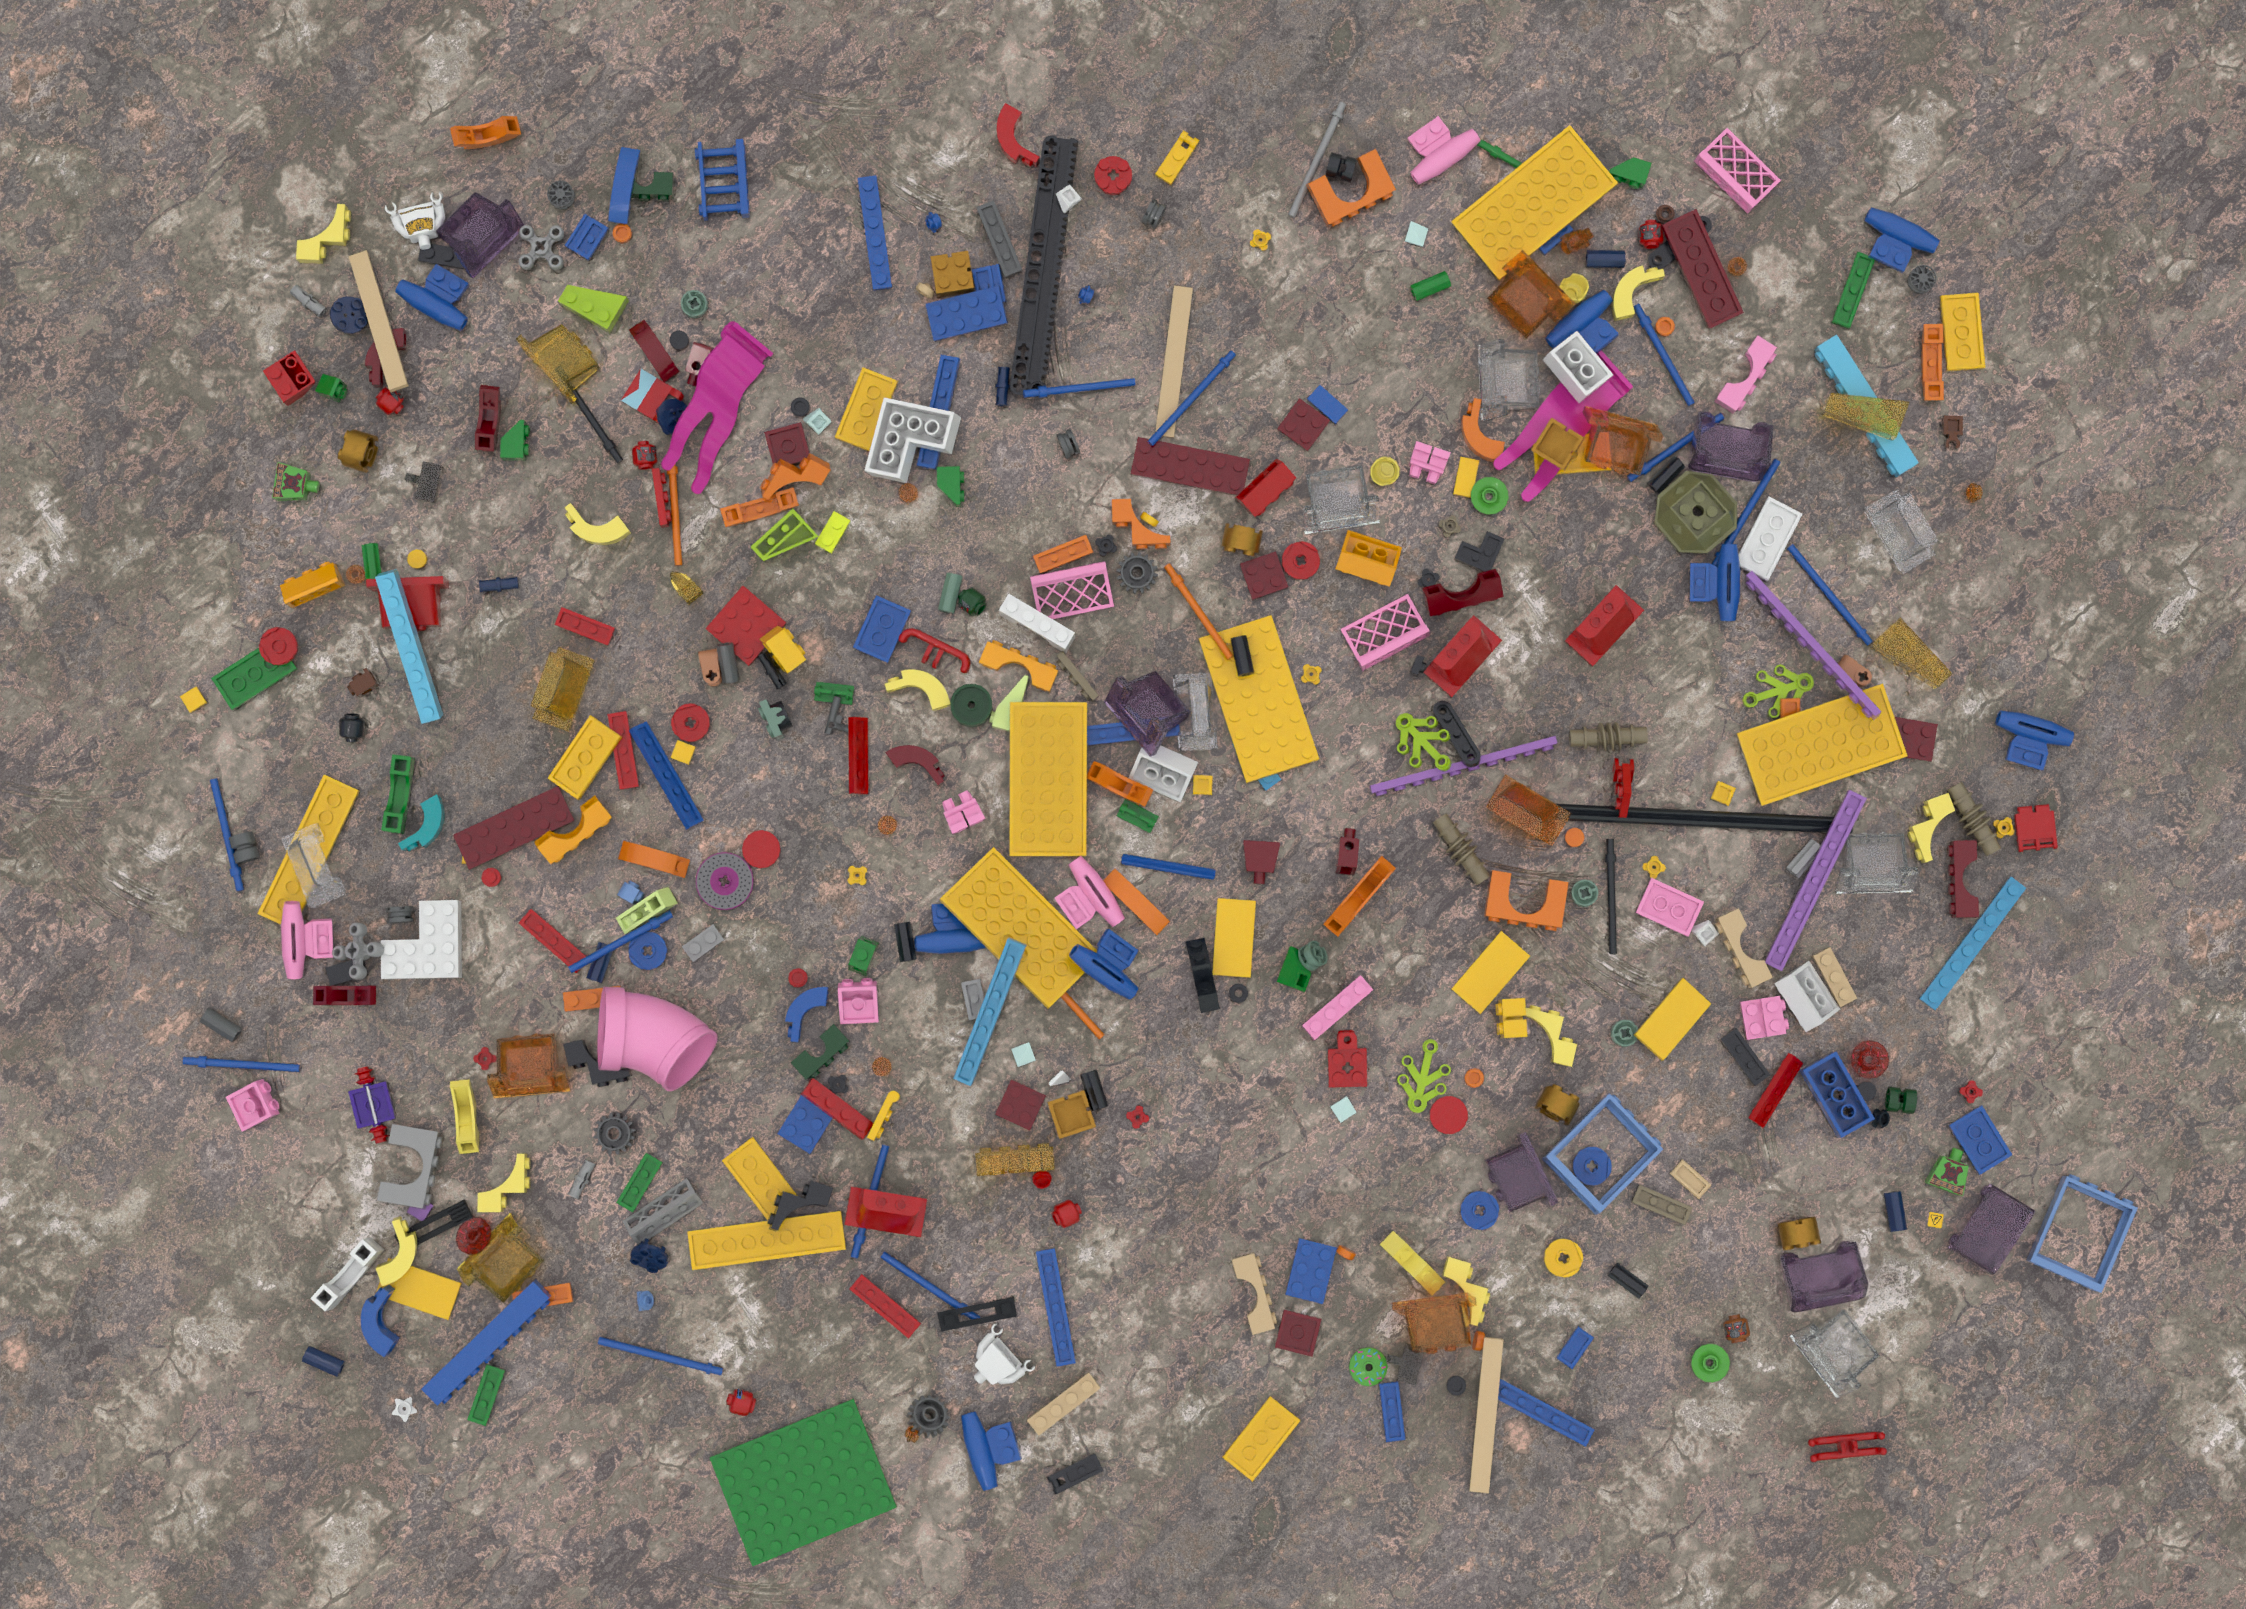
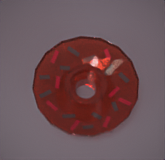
[1851,1040,1889,1079]
[456,1217,492,1255]

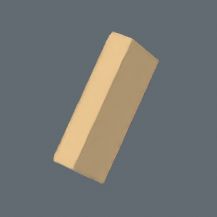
[1669,1159,1711,1199]

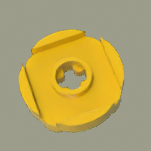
[1544,1238,1583,1278]

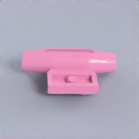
[1408,116,1481,185]
[1055,856,1125,929]
[281,901,333,979]

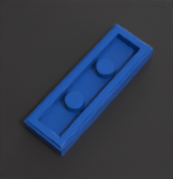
[1379,1381,1405,1442]

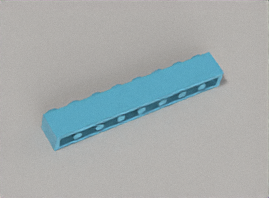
[1815,335,1919,477]
[375,569,443,724]

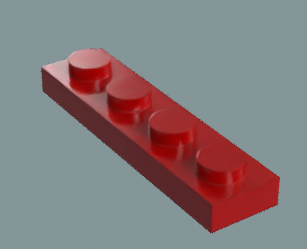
[607,711,639,790]
[848,717,868,795]
[519,909,586,973]
[1749,1053,1803,1128]
[801,1078,874,1140]
[849,1274,921,1339]

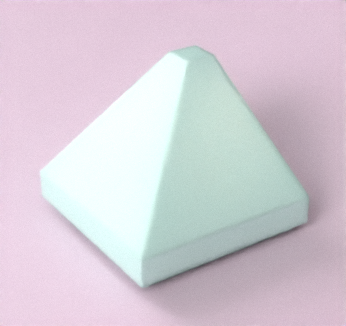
[1405,221,1428,247]
[803,408,832,435]
[1011,1042,1036,1067]
[1330,1096,1357,1123]

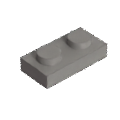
[682,924,725,962]
[961,979,984,1020]

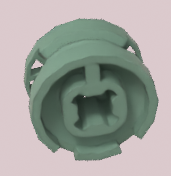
[681,290,708,318]
[1571,879,1599,907]
[1298,940,1328,971]
[1610,1020,1638,1047]

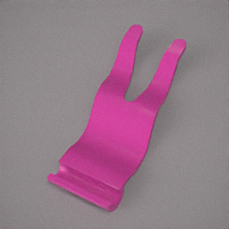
[661,321,773,494]
[1493,350,1633,502]

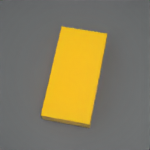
[1453,457,1479,498]

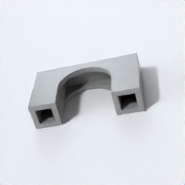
[377,1124,443,1210]

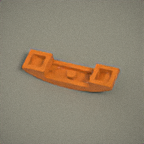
[1921,324,1944,401]
[720,487,799,527]
[1103,869,1170,935]

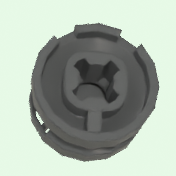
[547,180,575,210]
[1141,199,1167,229]
[1907,265,1937,294]
[1056,428,1081,459]
[385,906,414,924]

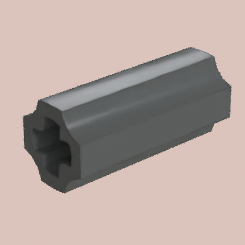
[716,642,740,684]
[200,1008,242,1042]

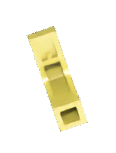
[1611,266,1665,321]
[564,503,631,545]
[885,670,950,711]
[376,1216,417,1286]

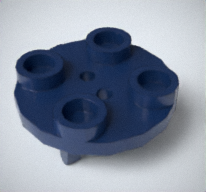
[330,296,368,334]
[656,399,687,435]
[630,1238,669,1273]

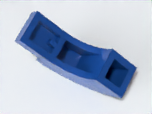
[785,987,829,1042]

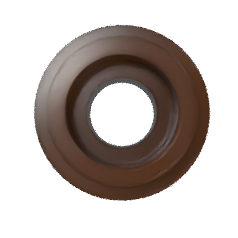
[1655,205,1675,224]

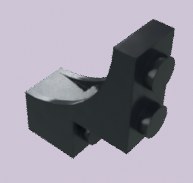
[1186,938,1220,1013]
[563,1040,632,1088]
[767,1180,833,1232]

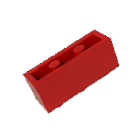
[1235,459,1296,517]

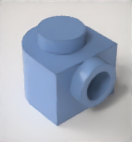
[617,881,644,905]

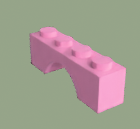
[1714,335,1777,414]
[1301,975,1373,1040]

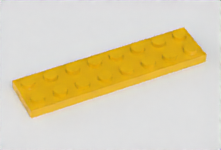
[257,775,360,924]
[687,1211,846,1270]

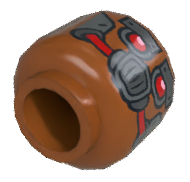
[1723,1314,1750,1343]

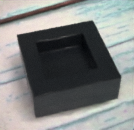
[1410,654,1426,677]

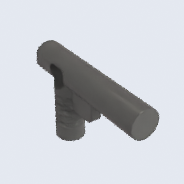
[824,696,848,735]

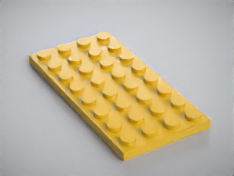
[1451,125,1618,281]
[1199,615,1319,784]
[1736,684,1907,806]
[1009,702,1087,856]
[939,847,1097,1009]

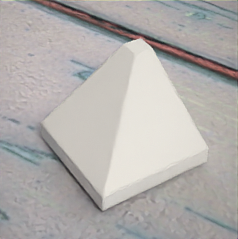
[1056,185,1082,213]
[1691,920,1719,946]
[1049,1070,1071,1086]

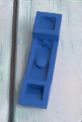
[608,147,640,225]

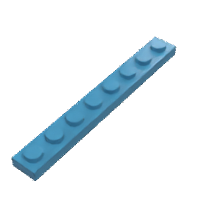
[1919,877,2026,1010]
[953,937,1027,1086]

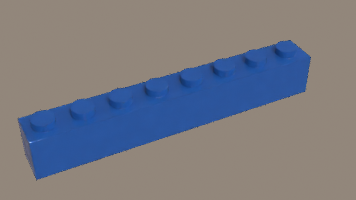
[421,1279,551,1406]

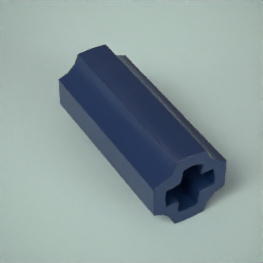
[1586,250,1626,268]
[586,942,614,983]
[1884,1191,1907,1232]
[302,1346,345,1377]

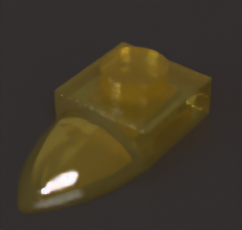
[670,571,703,605]

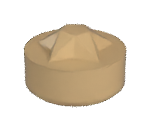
[916,282,935,299]

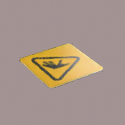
[1927,1212,1944,1228]

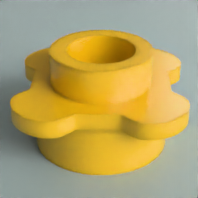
[1250,229,1271,251]
[1301,664,1322,685]
[1993,817,2015,838]
[1642,856,1666,879]
[847,866,867,885]

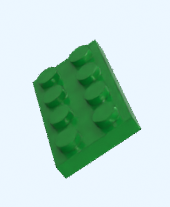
[211,648,297,711]

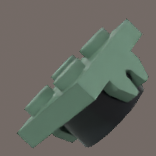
[758,699,793,741]

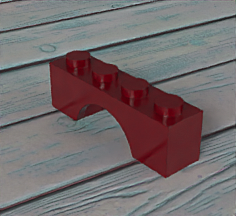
[1422,569,1504,616]
[1947,840,1979,918]

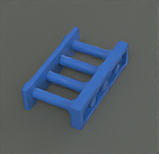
[695,139,750,221]

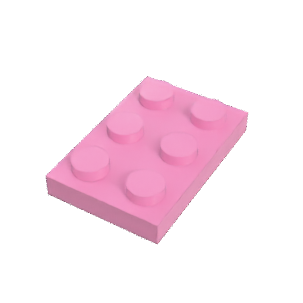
[1635,878,1704,937]

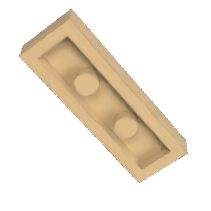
[1812,947,1857,1007]

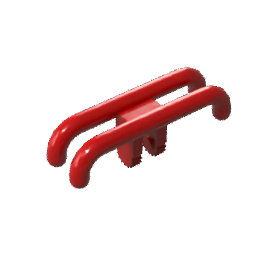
[898,628,971,673]
[1808,1432,1887,1462]

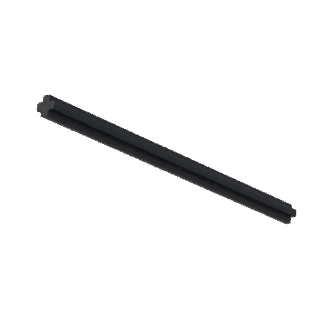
[1544,803,1853,834]

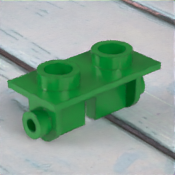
[814,682,854,705]
[1116,799,1159,833]

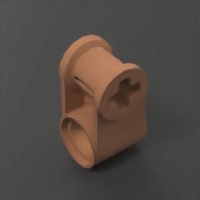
[698,648,722,687]
[1838,654,1872,687]

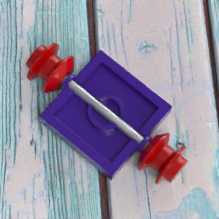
[348,1066,396,1144]

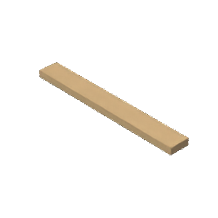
[349,250,409,392]
[1156,286,1193,438]
[1469,1337,1504,1493]

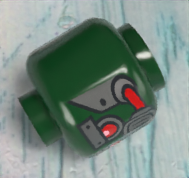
[958,588,986,616]

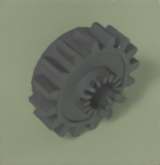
[1116,552,1158,594]
[593,1113,636,1155]
[906,1395,950,1439]

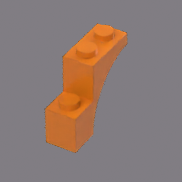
[760,453,831,500]
[1112,499,1170,550]

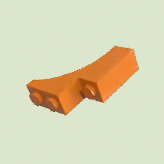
[1323,856,1396,937]

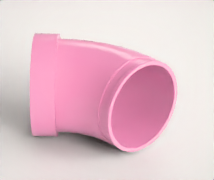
[597,987,717,1091]

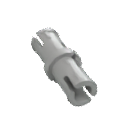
[290,284,327,318]
[567,1159,596,1199]

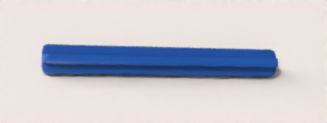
[1121,854,1216,880]

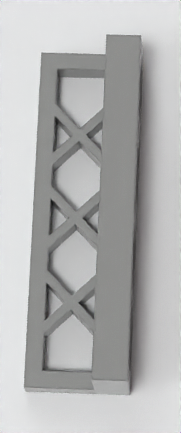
[623,1178,703,1245]

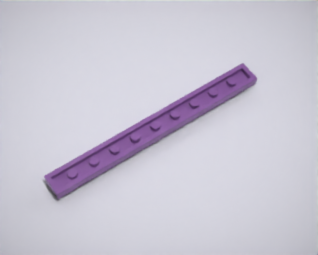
[1745,571,1881,720]
[1369,736,1557,796]
[1765,790,1867,971]

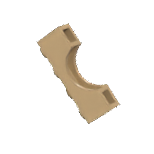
[1715,908,1773,988]
[1231,1253,1277,1335]
[1027,1372,1101,1436]

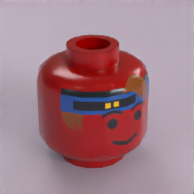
[726,1389,756,1416]

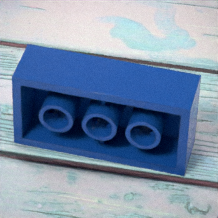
[1799,1051,1875,1138]

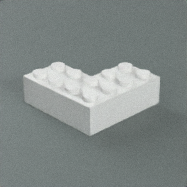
[865,398,961,483]
[381,900,462,980]

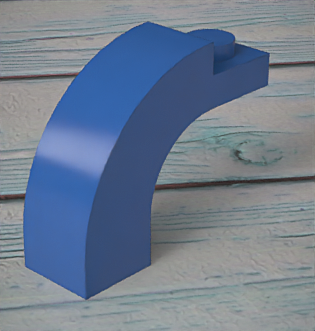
[361,1285,400,1357]

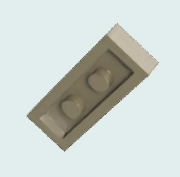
[1056,651,1099,702]
[1631,1184,1693,1225]

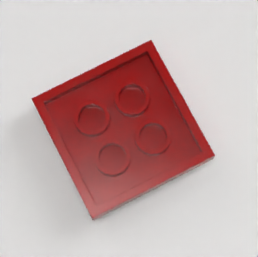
[705,586,787,666]

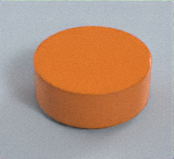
[612,224,632,244]
[1655,317,1675,337]
[1565,828,1584,847]
[1464,1068,1484,1088]
[1336,1245,1356,1261]
[1472,1331,1485,1351]

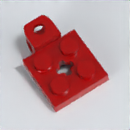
[1612,758,1634,818]
[1328,1030,1367,1088]

